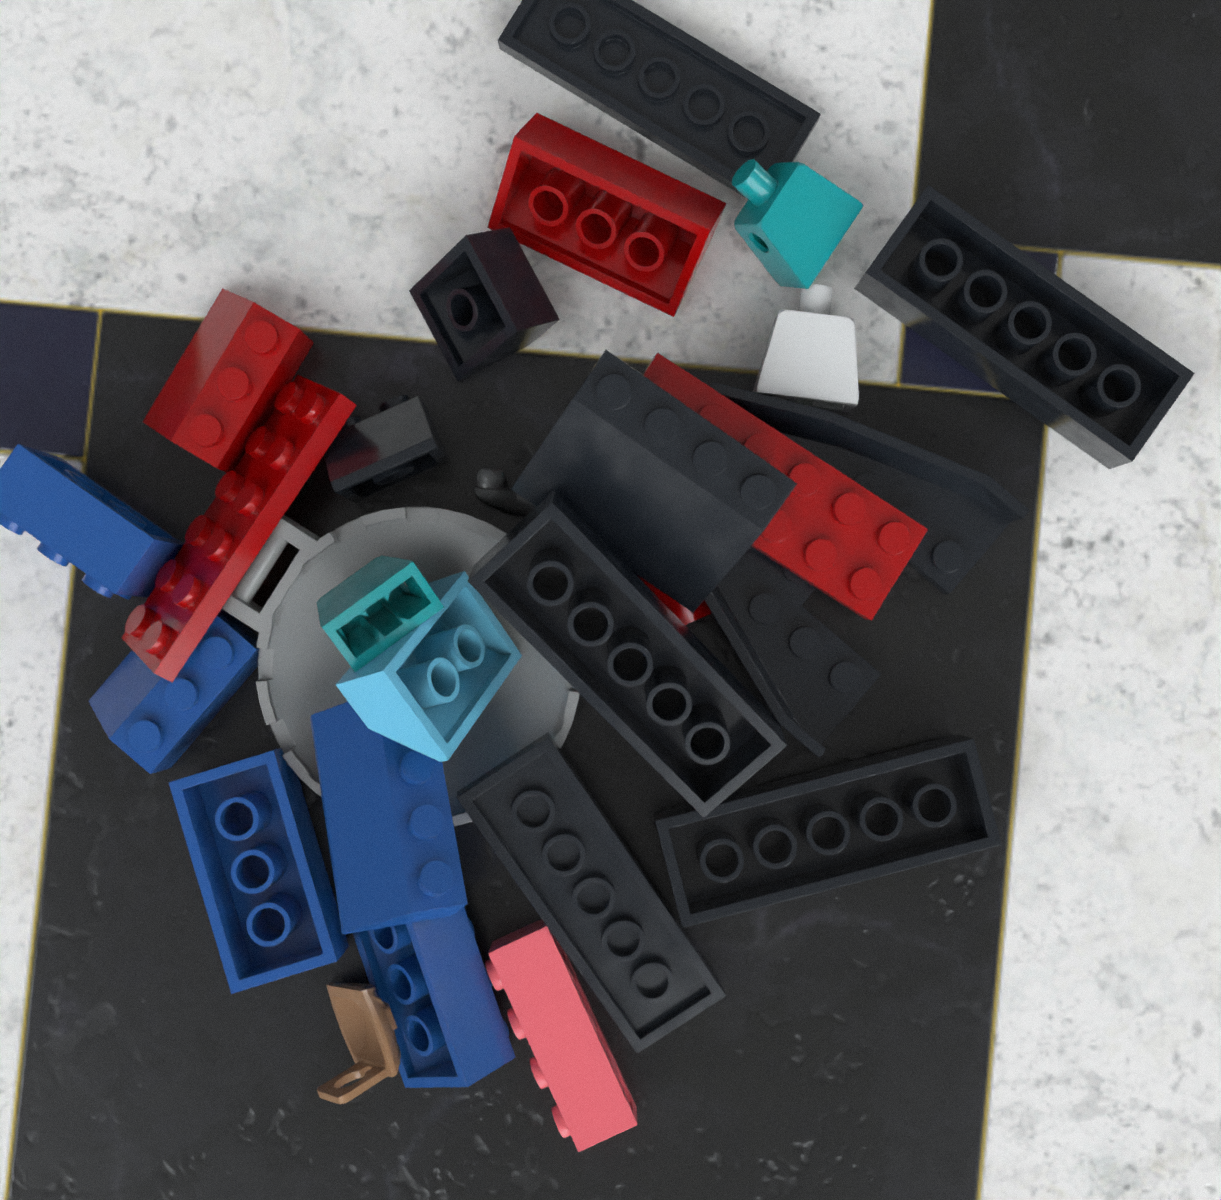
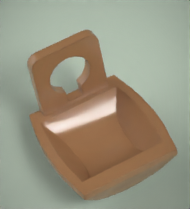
[317,982,401,1104]

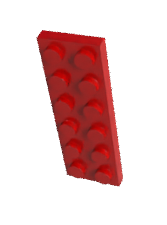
[643,353,928,621]
[121,375,357,682]

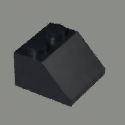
[409,227,560,381]
[324,395,450,503]

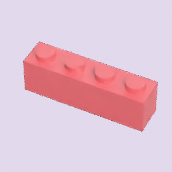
[485,919,638,1152]

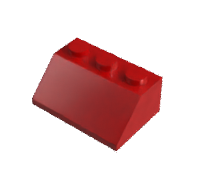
[143,288,314,473]

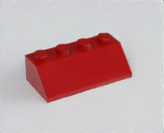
[487,113,727,317]

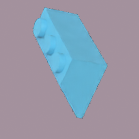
[336,571,522,762]

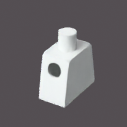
[753,284,859,413]

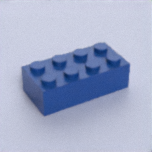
[168,748,349,994]

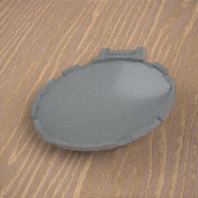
[222,507,579,826]

